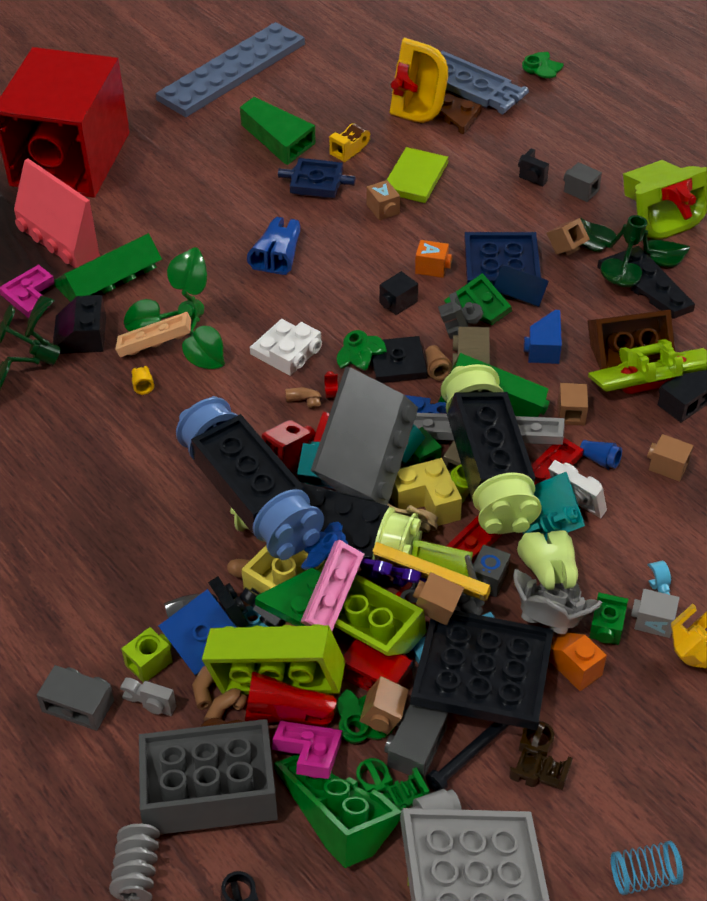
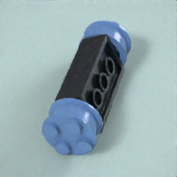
[176,396,324,560]

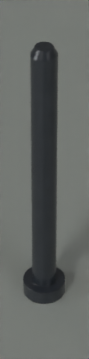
[426,722,509,791]

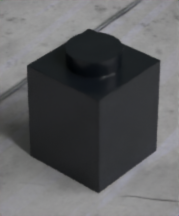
[379,271,418,315]

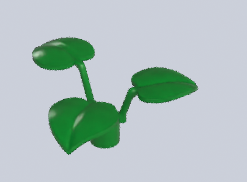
[124,247,225,369]

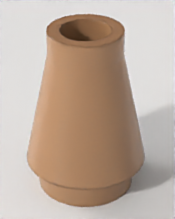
[425,345,452,381]

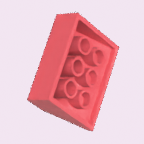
[14,158,100,268]

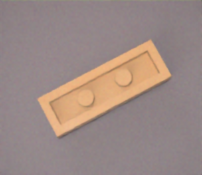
[116,312,191,357]

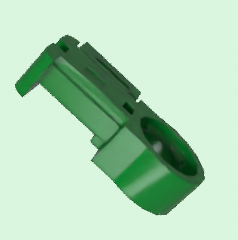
[356,758,430,811]

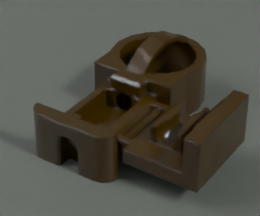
[509,721,573,790]

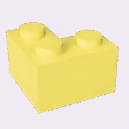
[391,458,462,526]

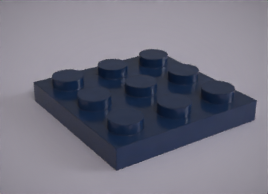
[464,232,541,286]

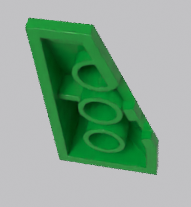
[274,754,401,868]

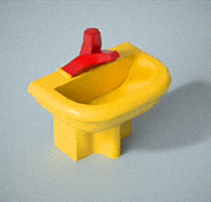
[389,38,448,123]

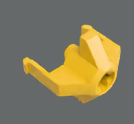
[671,603,707,668]

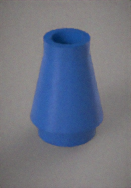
[580,440,622,469]

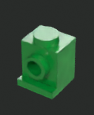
[589,592,628,645]

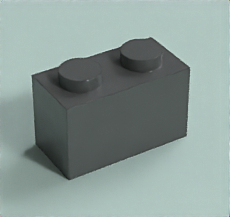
[36,665,114,731]
[384,705,448,780]

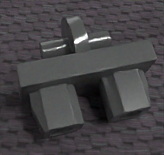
[438,292,483,339]

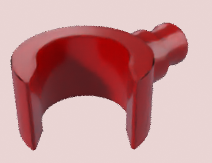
[324,371,338,398]

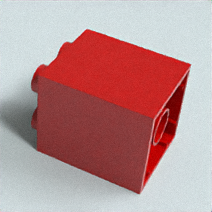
[0,47,130,198]

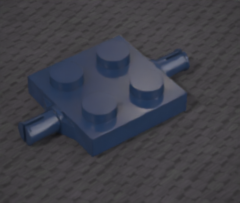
[278,158,356,198]

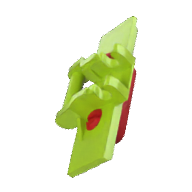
[588,339,707,394]

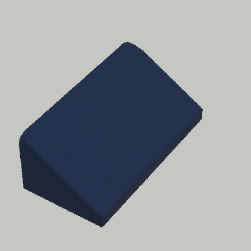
[494,264,549,307]

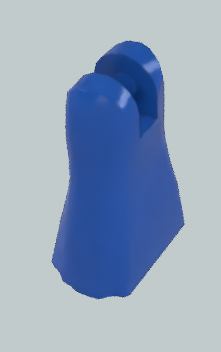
[247,217,301,275]

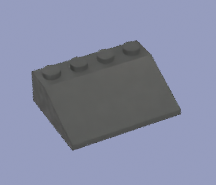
[311,367,418,505]
[139,719,278,834]

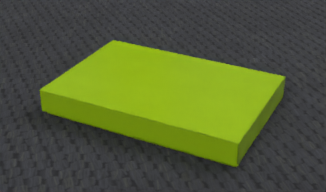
[387,147,448,203]

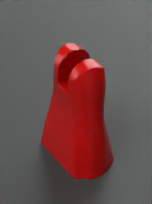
[245,671,337,727]

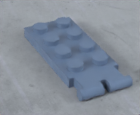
[441,51,529,114]

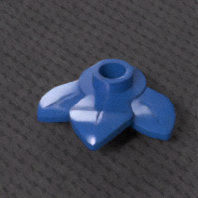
[301,522,348,570]

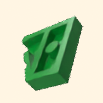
[444,273,512,325]
[255,568,321,626]

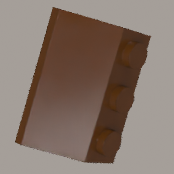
[587,310,675,370]

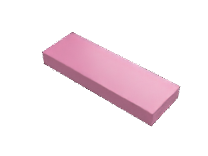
[300,540,364,631]

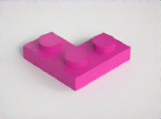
[0,265,55,318]
[272,721,342,779]

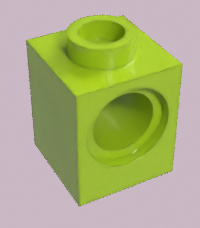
[121,627,173,683]

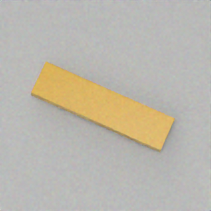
[372,542,491,601]

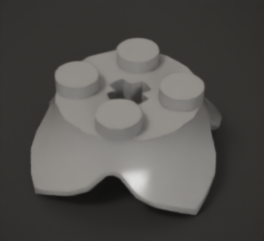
[513,569,602,634]

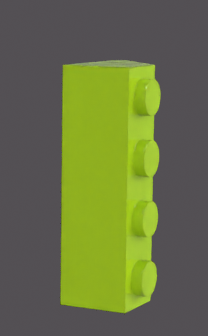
[317,560,427,656]

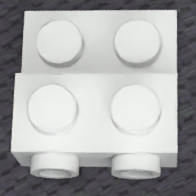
[250,319,322,376]

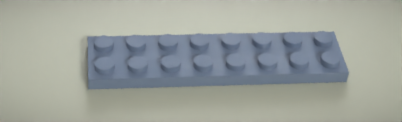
[156,22,305,117]

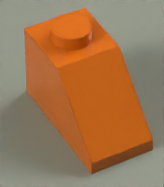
[549,633,607,691]

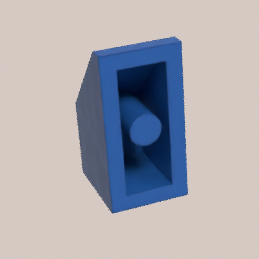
[523,310,562,364]

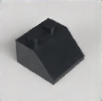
[53,295,106,354]

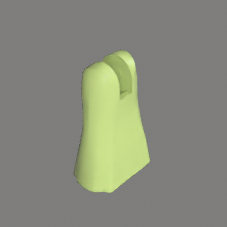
[517,530,578,590]

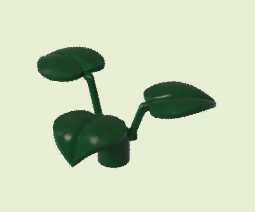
[580,215,690,287]
[0,296,61,390]

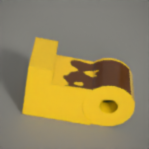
[329,123,370,162]

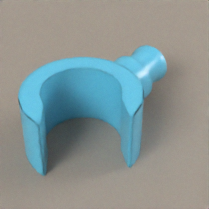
[647,560,671,595]

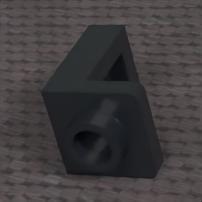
[518,148,549,186]

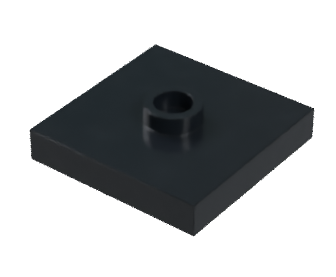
[371,336,427,383]

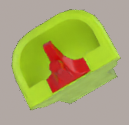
[623,160,707,240]

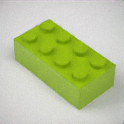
[202,624,346,694]

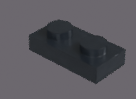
[208,576,249,627]

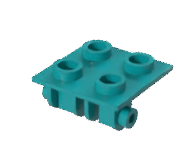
[523,472,585,541]

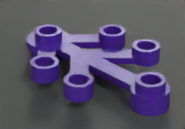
[356,549,427,587]

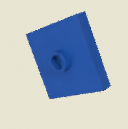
[158,589,236,675]

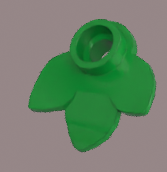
[522,52,564,78]
[337,330,387,371]
[337,689,395,743]

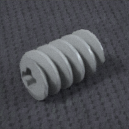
[109,824,160,901]

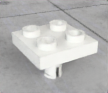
[548,460,607,519]

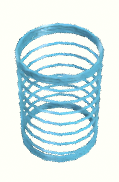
[611,841,683,895]

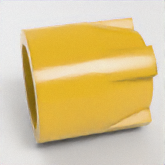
[131,366,154,395]

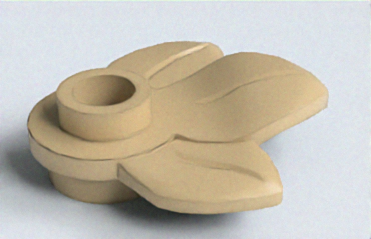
[388,503,438,533]

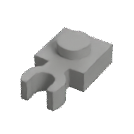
[120,677,176,716]

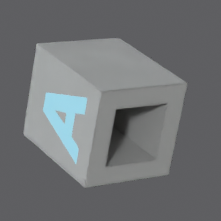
[631,589,679,638]

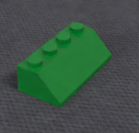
[54,233,162,302]

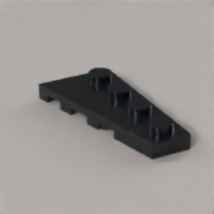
[597,246,695,319]

